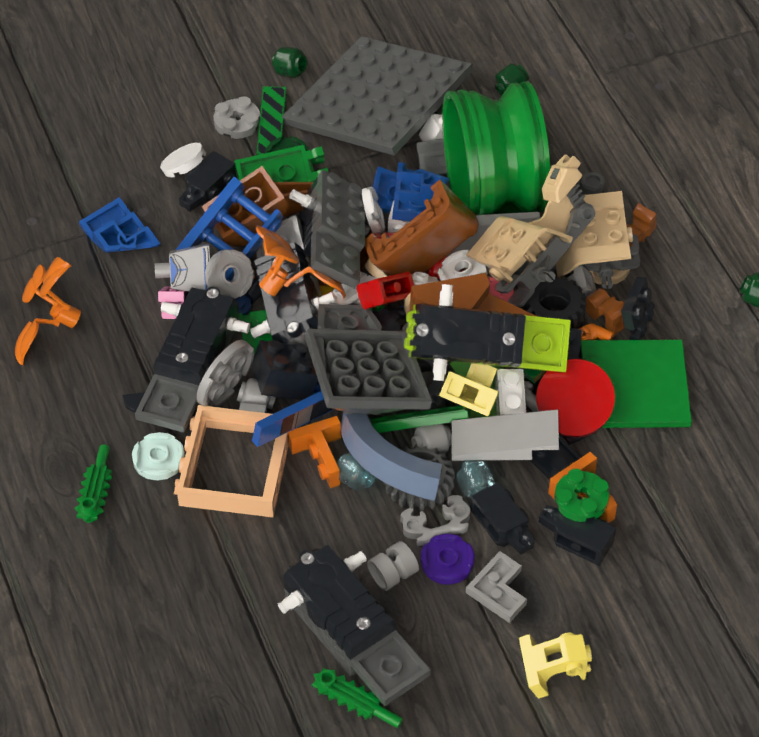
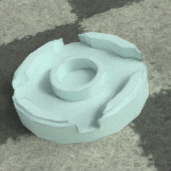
[132,432,185,481]

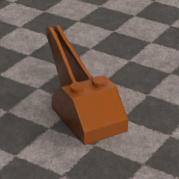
[201,166,313,246]
[410,273,538,317]

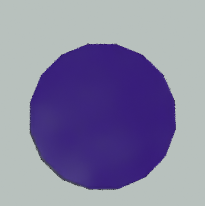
[420,534,475,585]

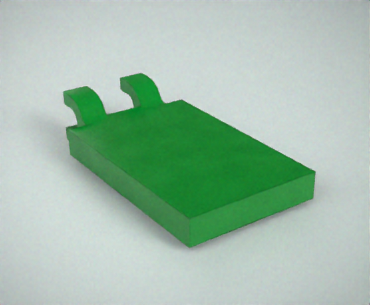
[234,145,328,182]

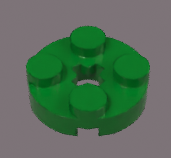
[554,469,609,522]

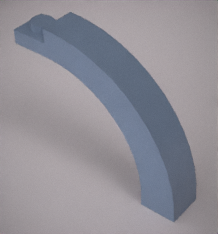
[341,412,442,501]

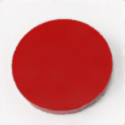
[536,359,615,437]

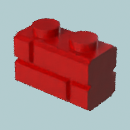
[357,272,414,309]

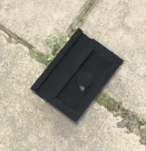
[530,436,581,480]

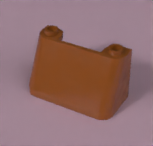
[365,180,479,276]

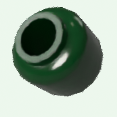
[272,47,307,78]
[494,63,530,96]
[739,272,759,308]

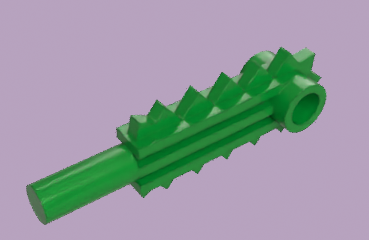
[74,444,112,523]
[312,668,403,729]

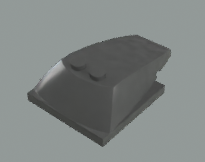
[305,304,432,415]

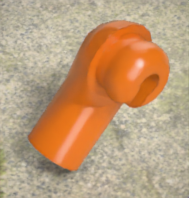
[579,323,614,340]

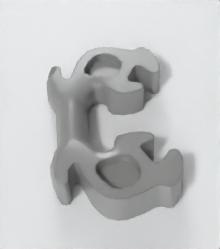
[400,495,470,546]

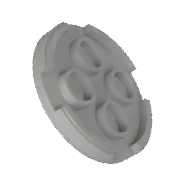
[196,340,254,407]

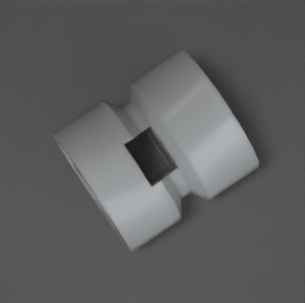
[367,541,419,591]

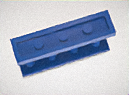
[176,177,283,281]

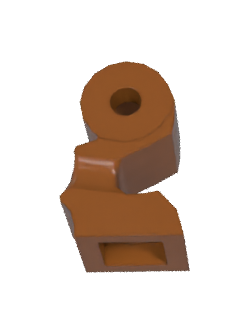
[626,203,656,247]
[585,288,625,336]

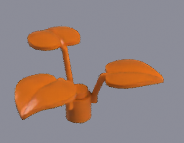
[256,225,346,298]
[15,257,81,366]

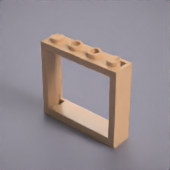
[174,405,289,517]

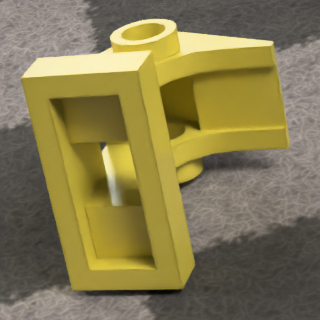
[439,364,499,416]
[519,633,592,699]

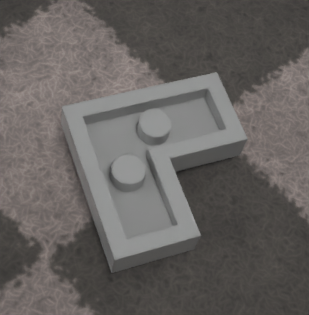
[466,551,527,623]

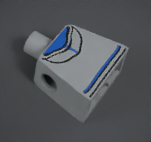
[155,244,210,291]

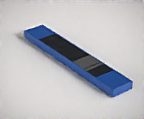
[252,391,335,447]

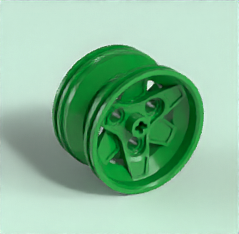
[442,81,550,215]

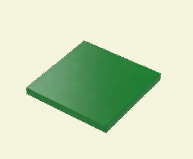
[580,340,692,428]

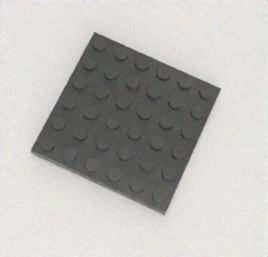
[282,36,473,156]

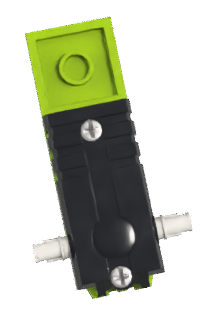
[404,284,571,381]

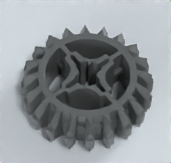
[383,444,455,511]

